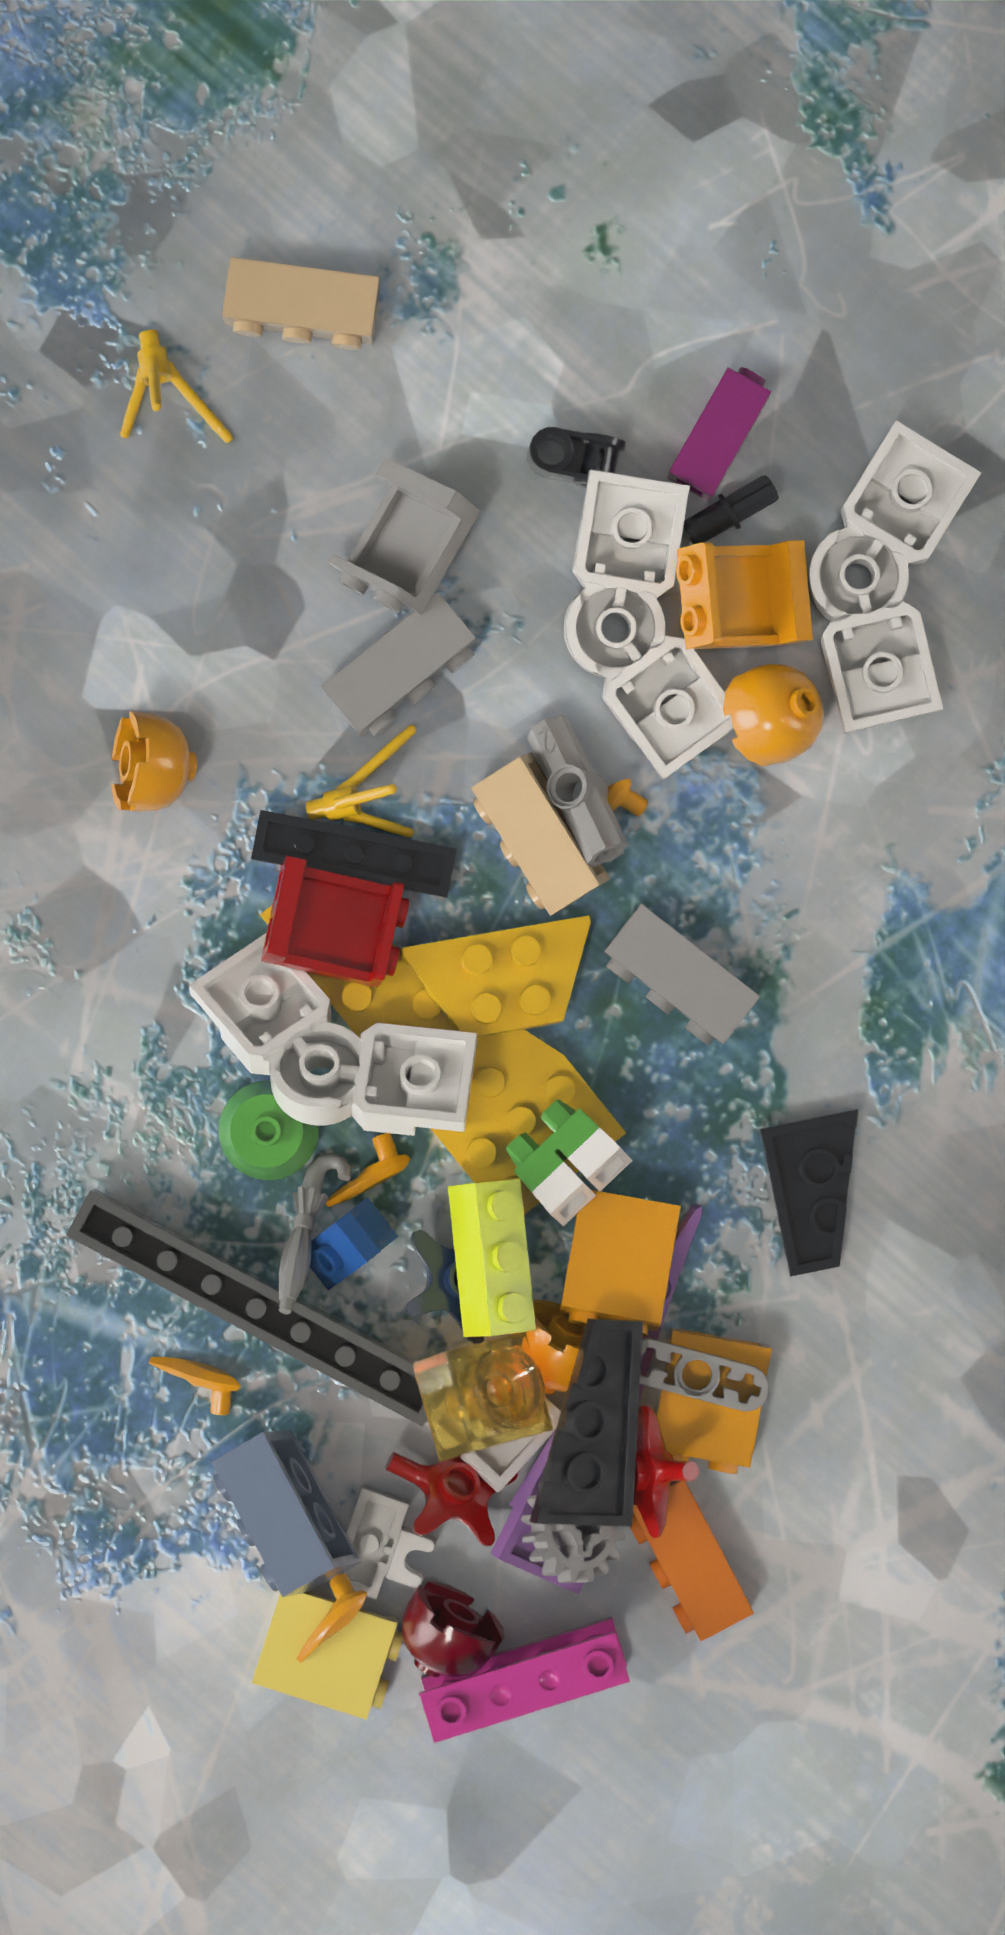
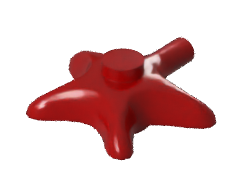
[633,1405,699,1538]
[385,1445,518,1546]

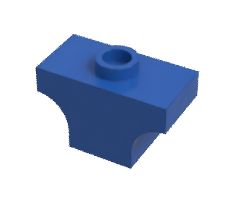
[310,1197,399,1291]

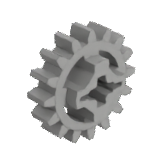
[521,1482,626,1583]

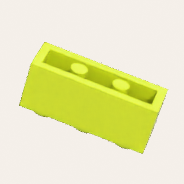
[448,1179,536,1337]

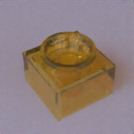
[412,1332,554,1462]

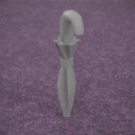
[279,1153,351,1314]

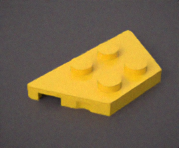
[399,915,591,1038]

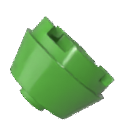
[219,1080,319,1180]

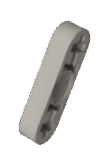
[640,1338,769,1411]

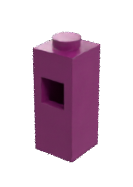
[667,367,771,502]

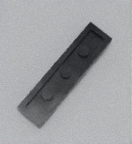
[251,810,457,898]

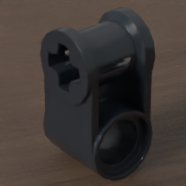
[527,427,626,488]

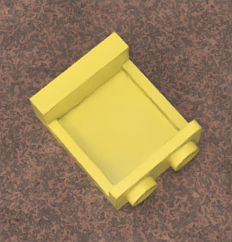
[252,1592,403,1720]

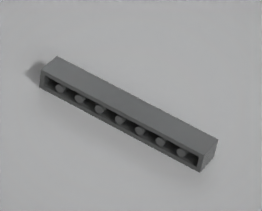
[66,1189,447,1427]

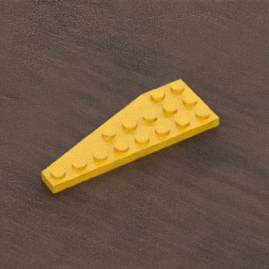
[260,905,626,1215]

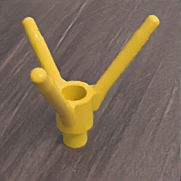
[120,330,233,443]
[306,725,417,838]

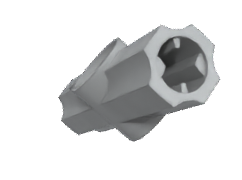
[527,714,629,867]

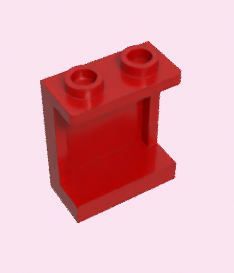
[261,856,409,988]

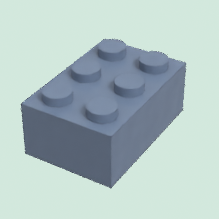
[212,1430,361,1598]

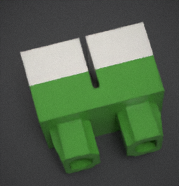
[506,1099,633,1226]

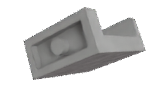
[327,457,481,615]

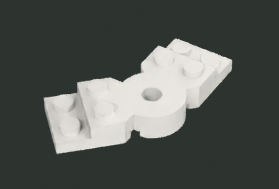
[807,420,981,734]
[563,470,734,779]
[189,933,477,1136]

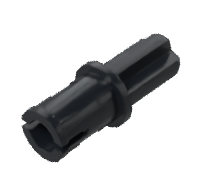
[683,475,779,545]

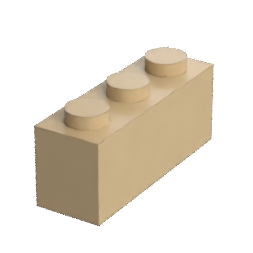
[222,257,381,350]
[471,752,610,916]

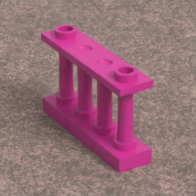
[419,1616,630,1743]

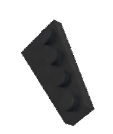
[529,1319,643,1526]

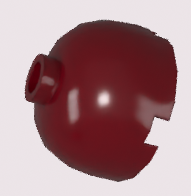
[402,1581,505,1677]

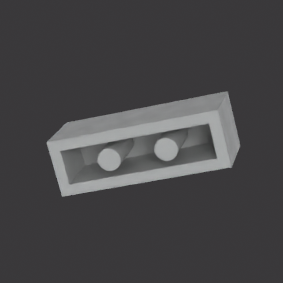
[321,592,476,736]
[603,904,760,1046]

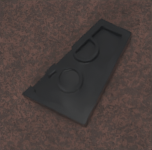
[759,1109,859,1277]

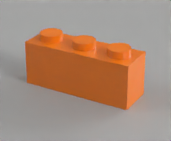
[629,1481,754,1641]

